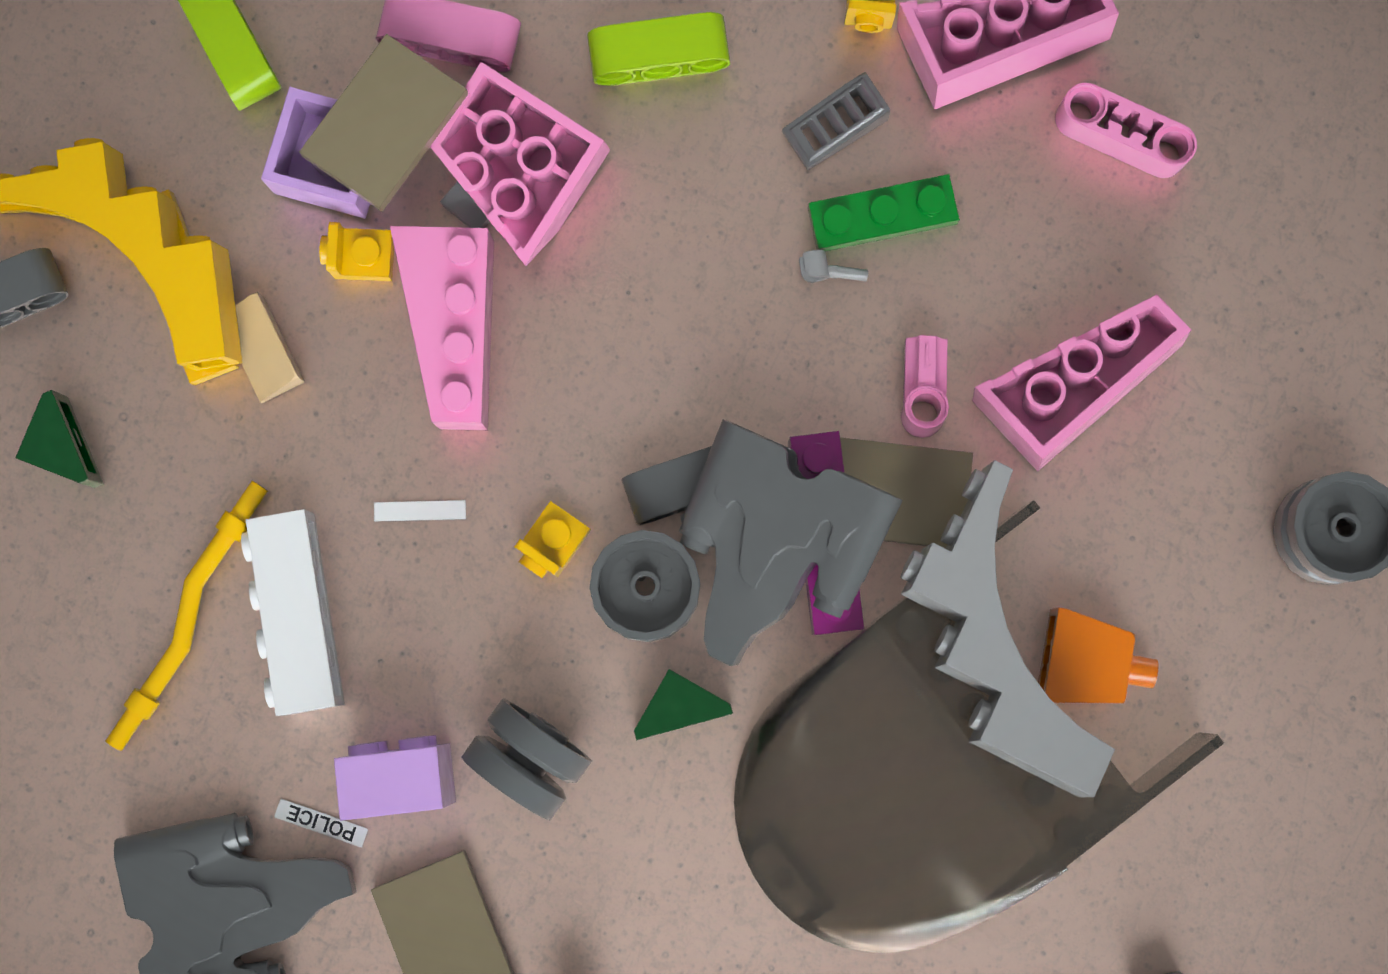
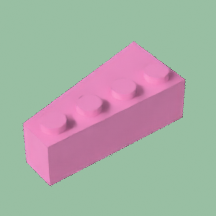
[897,0,1119,110]
[390,226,494,431]
[972,295,1191,471]

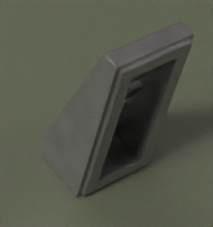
[782,72,890,170]

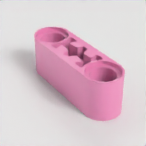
[376,0,521,72]
[1055,83,1197,178]

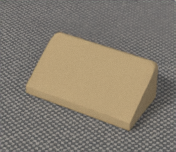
[235,291,305,403]

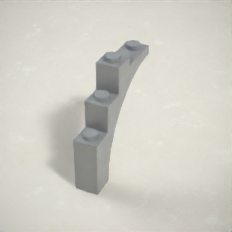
[900,460,1115,797]

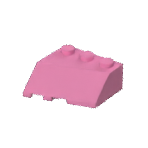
[430,62,610,266]

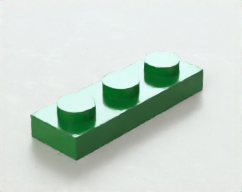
[807,174,960,252]

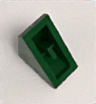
[15,390,104,488]
[634,669,733,741]

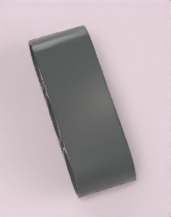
[0,248,69,328]
[621,446,712,526]

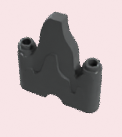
[679,419,903,666]
[114,813,357,974]

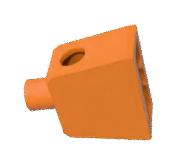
[1038,607,1159,703]

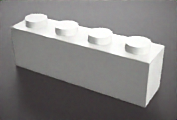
[241,509,345,716]

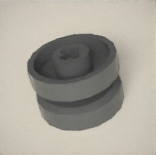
[1273,471,1388,585]
[589,530,700,642]
[461,698,592,820]

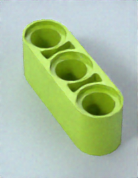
[178,0,282,111]
[587,12,730,86]

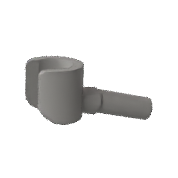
[799,250,868,283]

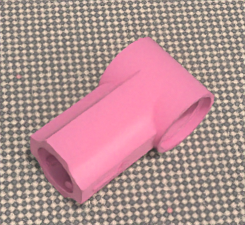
[901,335,949,438]

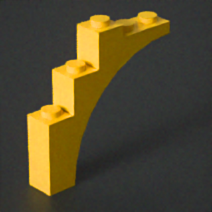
[0,138,242,371]

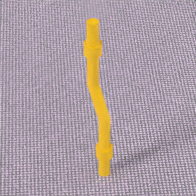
[105,481,268,751]

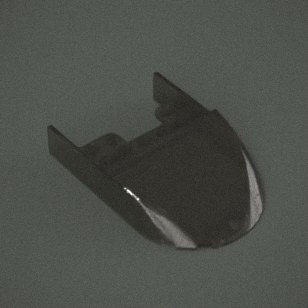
[734,500,1224,953]

